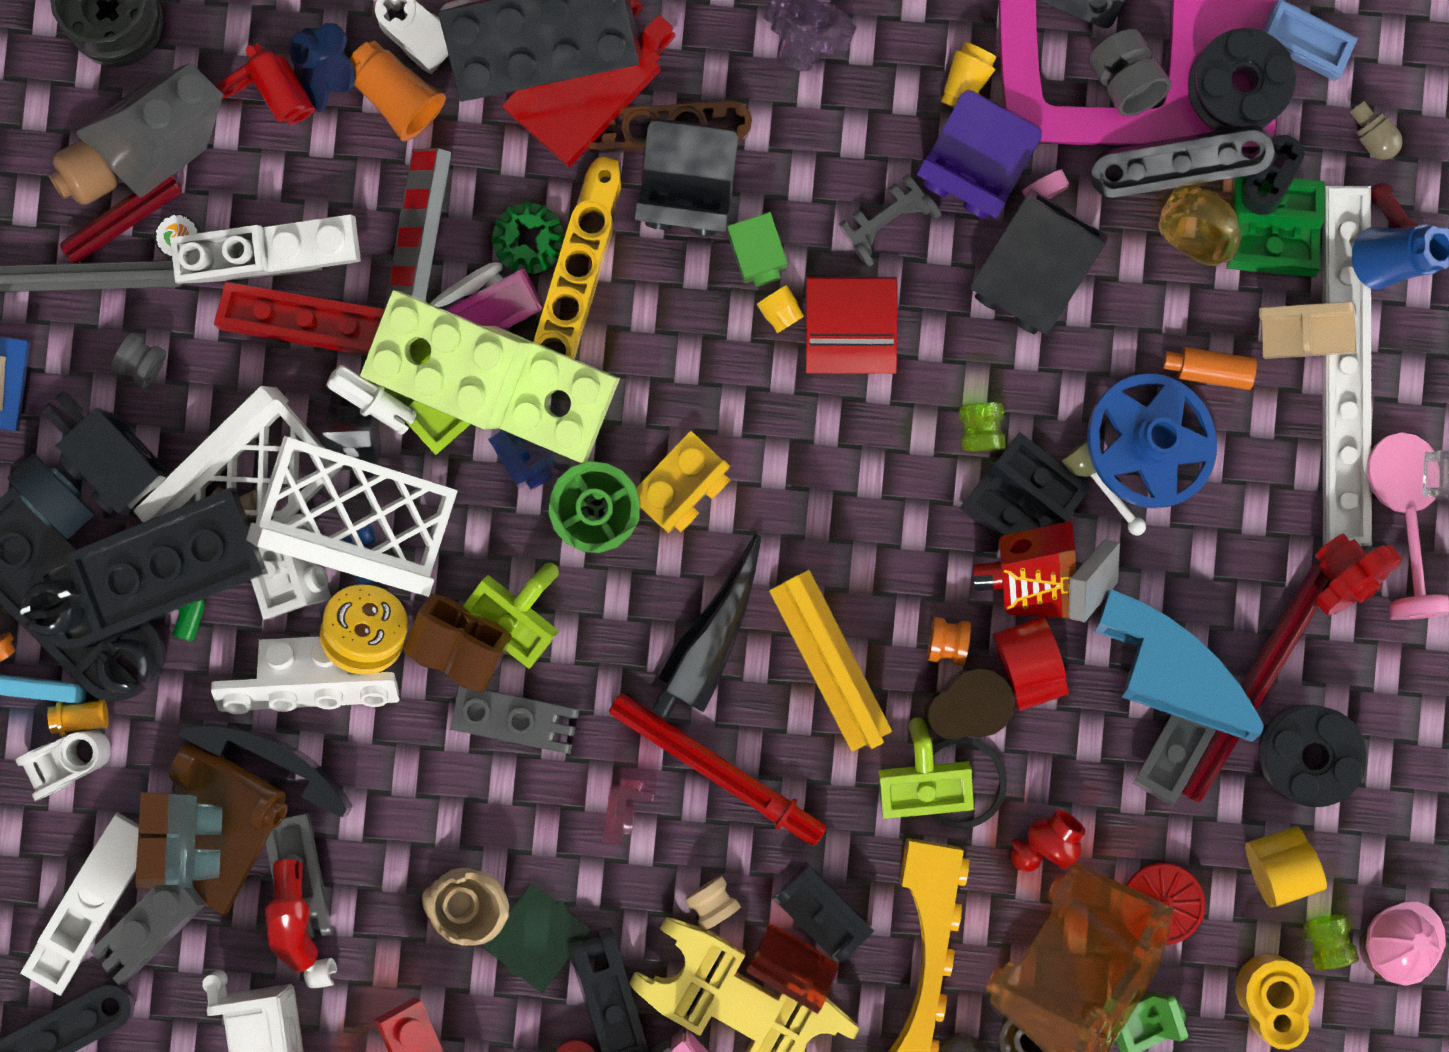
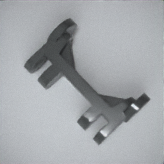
[839,174,941,268]

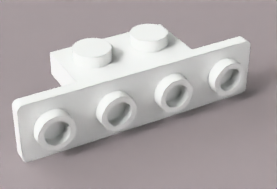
[211,637,399,714]

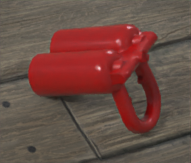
[215,43,316,125]

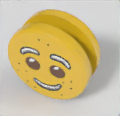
[320,584,408,675]

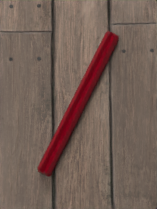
[1181,563,1331,802]

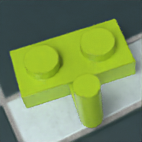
[463,563,559,669]
[878,717,974,819]

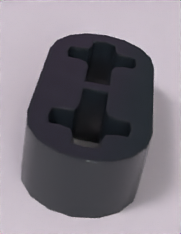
[1241,135,1305,215]

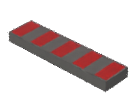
[384,148,451,309]

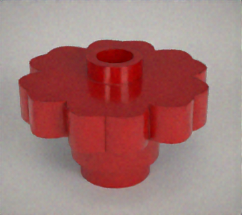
[1315,533,1402,616]

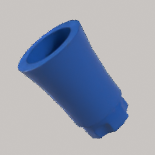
[1352,224,1449,290]

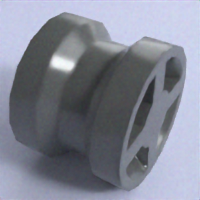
[111,332,166,389]

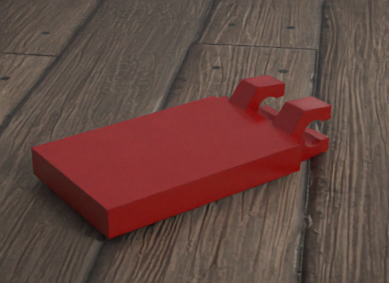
[502,0,676,168]

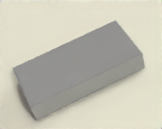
[1068,539,1120,622]

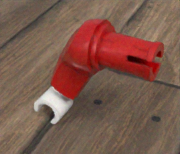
[265,859,337,988]

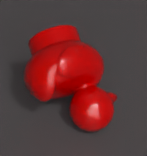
[1011,809,1086,873]

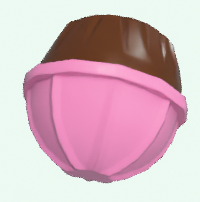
[1359,901,1446,986]

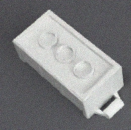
[202,970,304,1052]

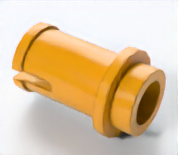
[47,699,109,737]

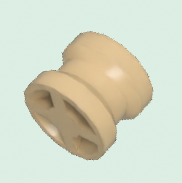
[684,875,741,931]

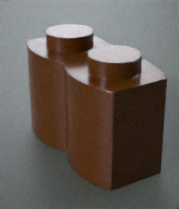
[403,594,512,692]

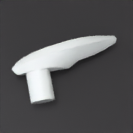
[430,262,503,307]

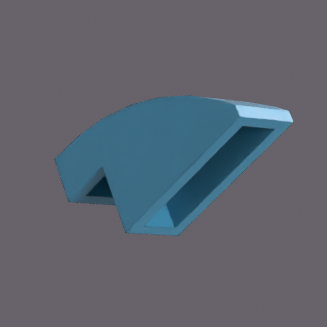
[1094,589,1264,742]

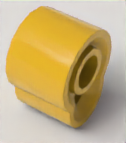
[1245,825,1327,908]
[1235,954,1315,1050]

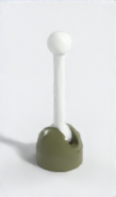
[1061,439,1146,536]

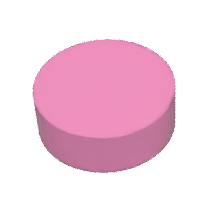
[1022,169,1069,199]

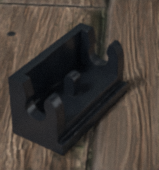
[772,862,874,963]

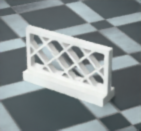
[133,386,343,548]
[246,436,458,597]

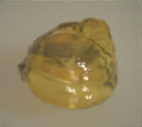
[1159,185,1241,266]

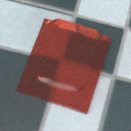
[746,923,840,1014]

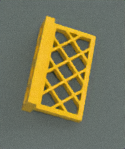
[769,570,892,752]

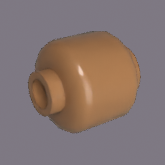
[49,139,118,205]

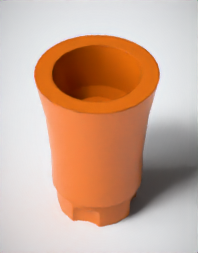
[350,40,446,141]

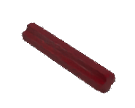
[60,175,182,263]

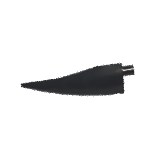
[651,534,762,718]

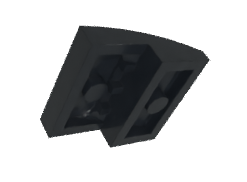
[960,432,1091,539]

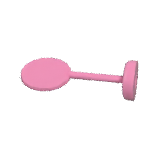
[1367,432,1449,620]

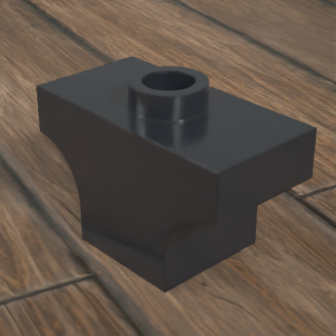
[323,391,381,470]

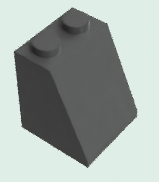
[77,62,223,198]

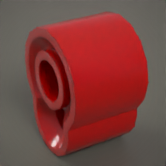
[993,617,1069,712]

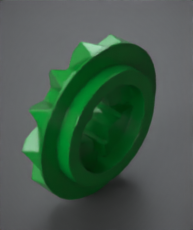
[491,201,564,275]

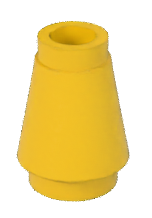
[941,41,997,108]

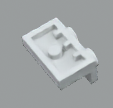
[251,514,331,620]

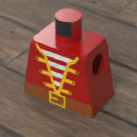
[974,522,1076,618]

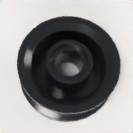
[1188,28,1296,131]
[1258,704,1367,807]

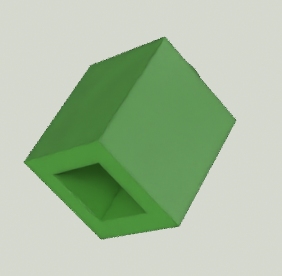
[727,212,788,287]

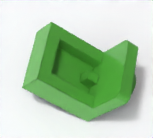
[1107,991,1188,1052]

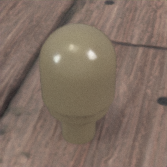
[1349,101,1403,160]

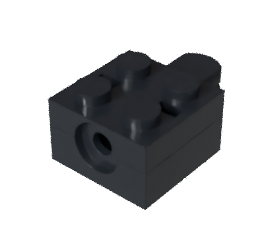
[42,391,171,518]

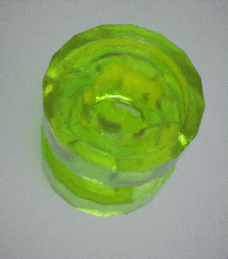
[959,403,1006,452]
[1303,914,1359,970]

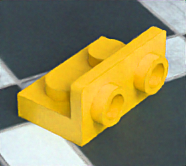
[636,431,730,534]

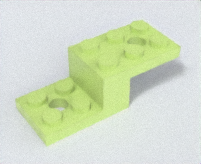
[360,290,620,463]

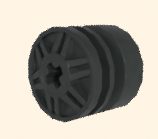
[50,0,164,67]

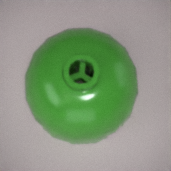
[549,461,641,553]

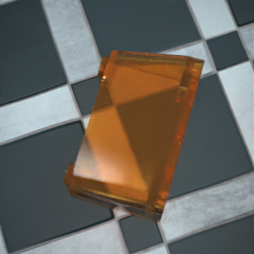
[986,863,1175,1052]

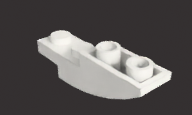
[170,214,361,284]
[21,812,139,996]

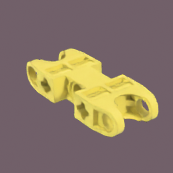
[629,917,860,1052]

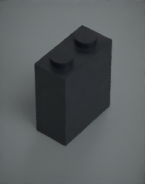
[970,189,1108,335]

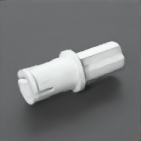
[327,365,417,435]

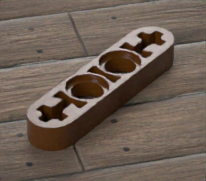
[587,101,752,153]

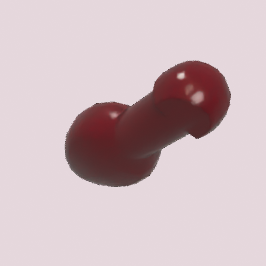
[1371,183,1418,228]

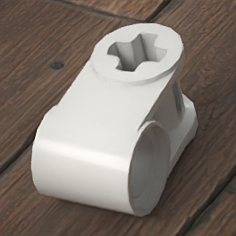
[375,0,448,74]
[15,730,111,801]

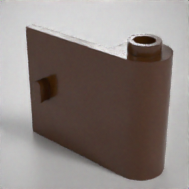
[165,742,288,915]

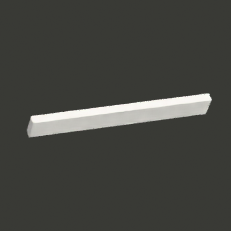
[1322,186,1372,546]

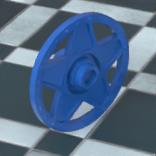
[1087,374,1217,509]

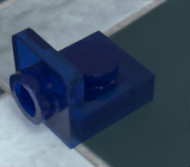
[488,430,557,490]

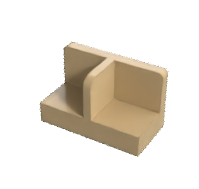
[1259,302,1357,359]

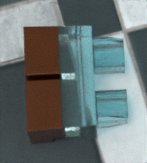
[136,792,223,889]

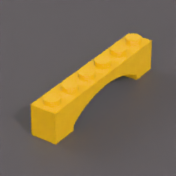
[888,838,970,1052]

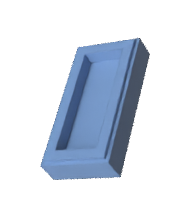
[1261,0,1358,81]

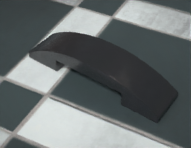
[178,724,353,818]

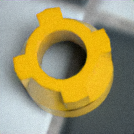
[757,285,804,333]

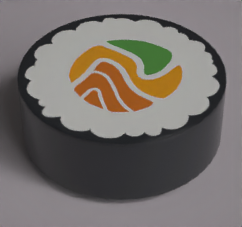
[154,214,202,259]

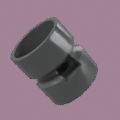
[1089,29,1171,116]

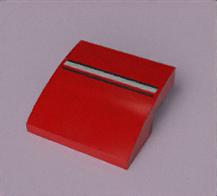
[806,276,897,374]

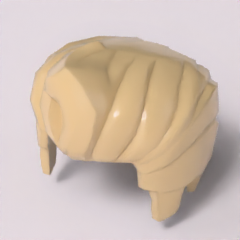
[422,868,509,946]

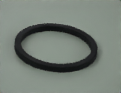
[930,737,1007,828]

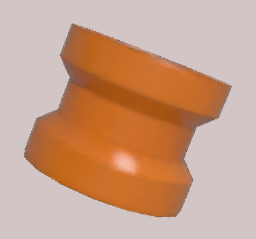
[927,617,971,666]

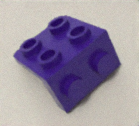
[917,90,1042,219]

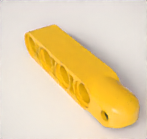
[533,157,621,359]

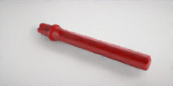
[609,694,826,846]

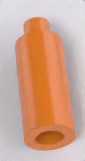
[1163,347,1257,391]

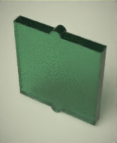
[483,883,591,993]

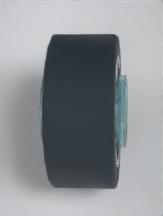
[8,454,94,539]

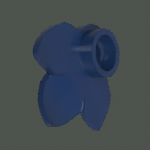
[289,23,355,112]

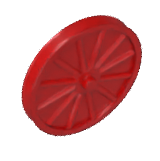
[1122,862,1206,945]

